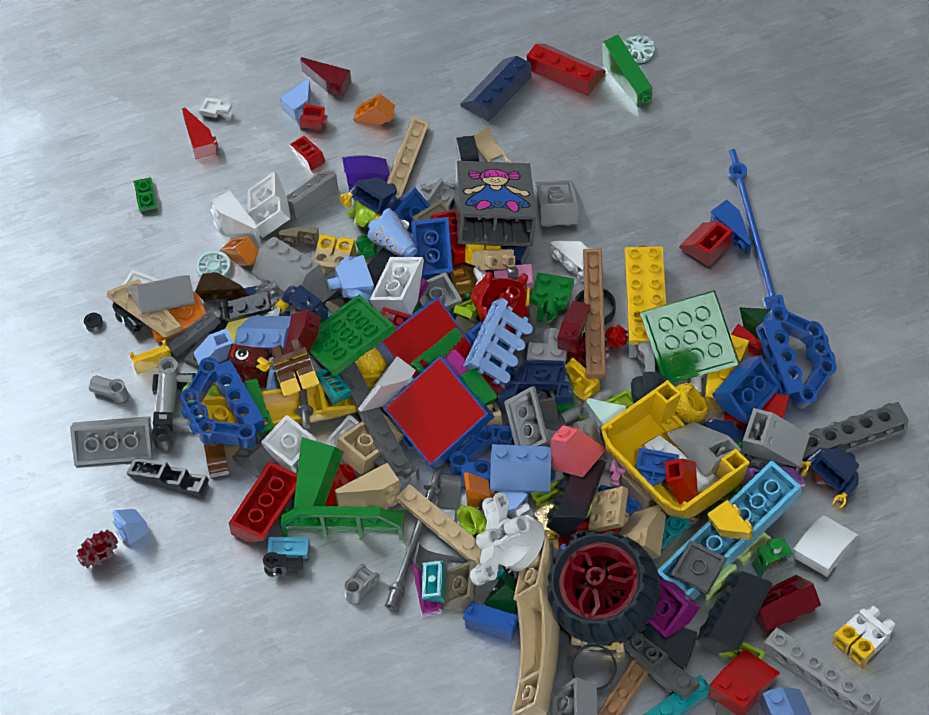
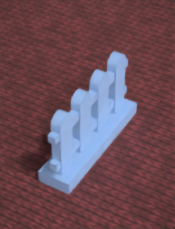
[463,298,533,385]

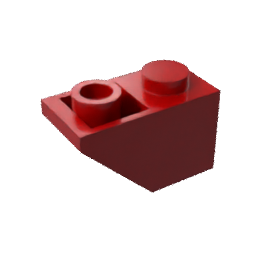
[665,458,698,505]

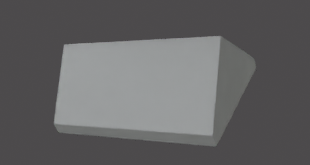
[286,171,338,220]
[128,275,194,315]
[504,386,549,447]

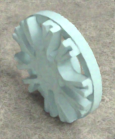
[623,34,655,63]
[196,251,231,278]

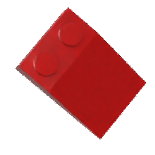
[709,649,780,715]

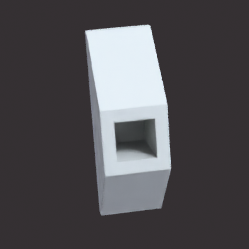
[551,241,589,283]

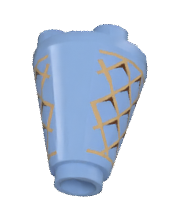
[367,208,417,257]

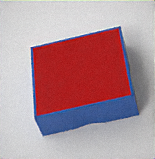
[375,297,473,388]
[383,356,495,469]

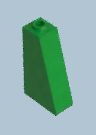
[603,34,652,106]
[294,437,344,520]

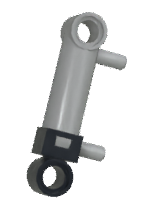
[152,356,193,450]

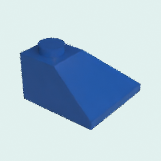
[393,187,431,233]

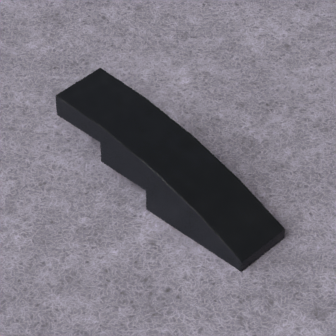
[126,458,209,496]

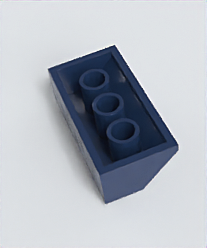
[460,56,531,122]

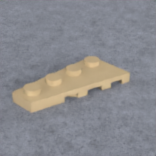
[107,279,181,337]

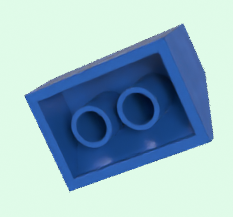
[411,217,453,280]
[712,356,781,424]

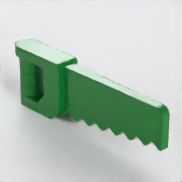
[409,328,463,374]
[244,379,274,435]

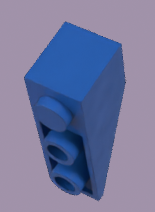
[710,200,751,256]

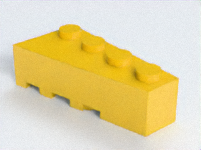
[705,335,749,414]

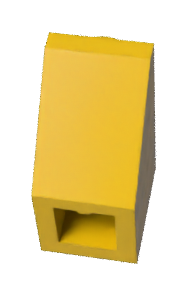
[707,500,753,540]

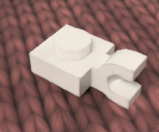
[199,97,233,120]

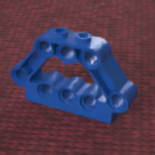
[756,305,837,409]
[180,357,265,449]
[449,424,556,488]

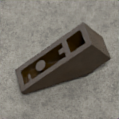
[195,272,250,303]

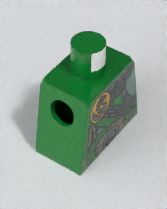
[751,537,795,579]

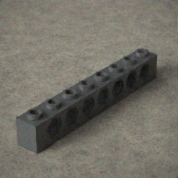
[755,402,909,469]

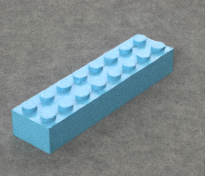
[658,460,803,600]

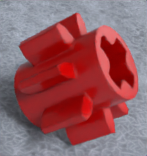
[605,324,628,349]

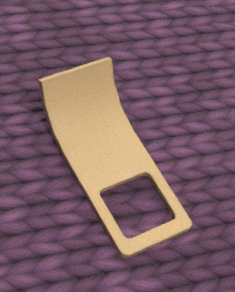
[474,127,512,163]

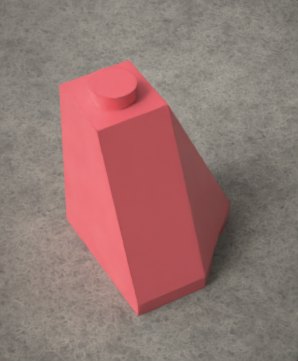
[551,425,605,477]

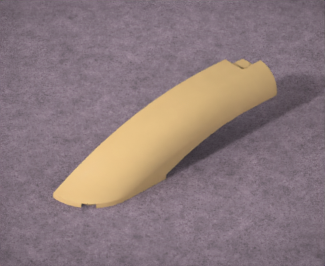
[511,533,560,715]

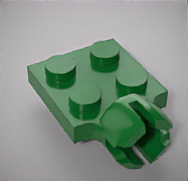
[529,272,574,323]

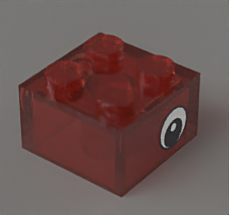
[227,344,271,389]

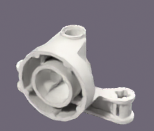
[470,492,545,586]

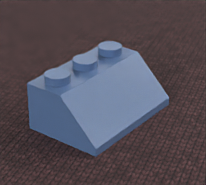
[234,316,291,354]
[490,444,552,493]
[761,686,811,715]

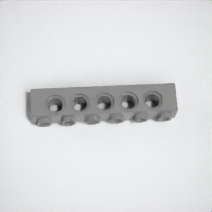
[763,627,881,715]

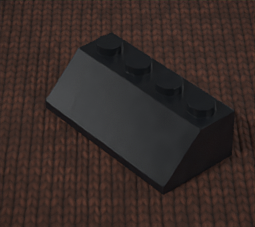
[546,460,607,539]
[696,571,773,654]

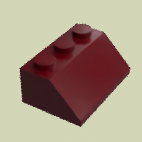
[755,575,821,631]

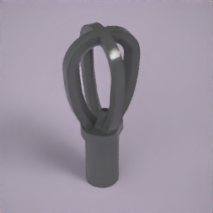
[744,454,765,470]

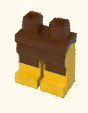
[272,339,320,398]

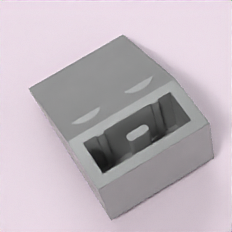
[742,408,810,468]
[667,422,742,477]

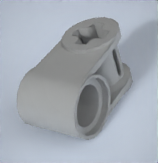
[344,564,380,604]

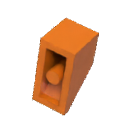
[353,94,396,125]
[219,236,259,266]
[464,472,494,509]

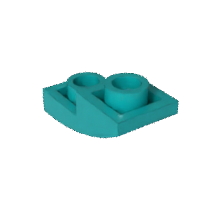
[661,516,691,549]

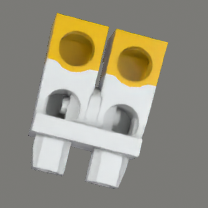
[832,606,896,668]

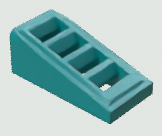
[315,369,351,405]

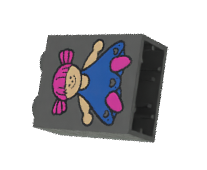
[454,161,537,247]

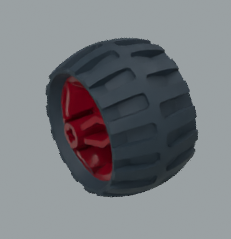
[547,531,661,646]

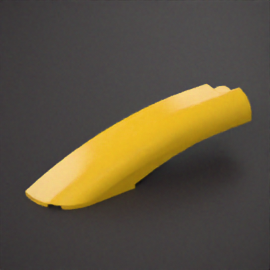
[199,373,383,432]

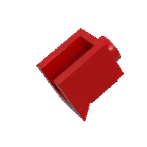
[300,103,328,131]

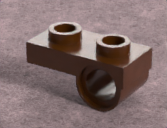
[203,443,229,478]

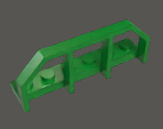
[281,506,405,540]

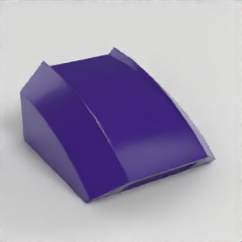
[342,155,390,191]

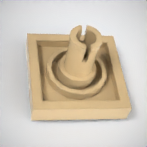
[588,486,629,532]

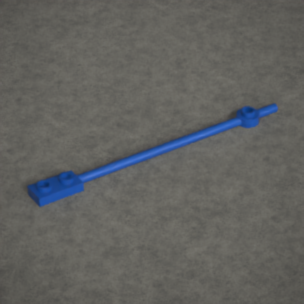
[728,149,786,309]

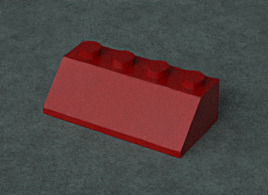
[526,44,606,96]
[229,461,297,542]

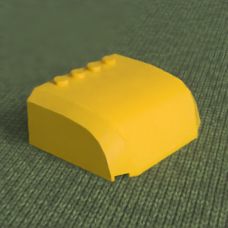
[601,380,750,519]

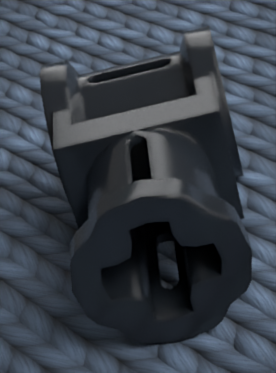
[112,302,145,334]
[263,552,303,577]

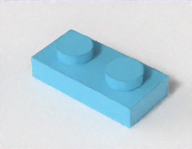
[267,537,309,559]

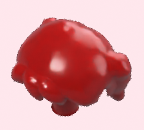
[470,272,529,332]

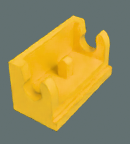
[129,340,171,374]
[565,358,600,402]

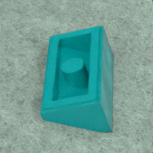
[422,560,447,603]

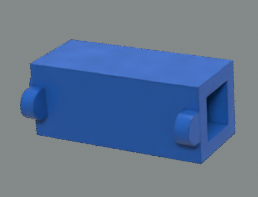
[463,602,519,643]

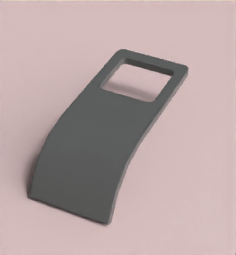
[437,474,461,523]
[413,543,468,570]

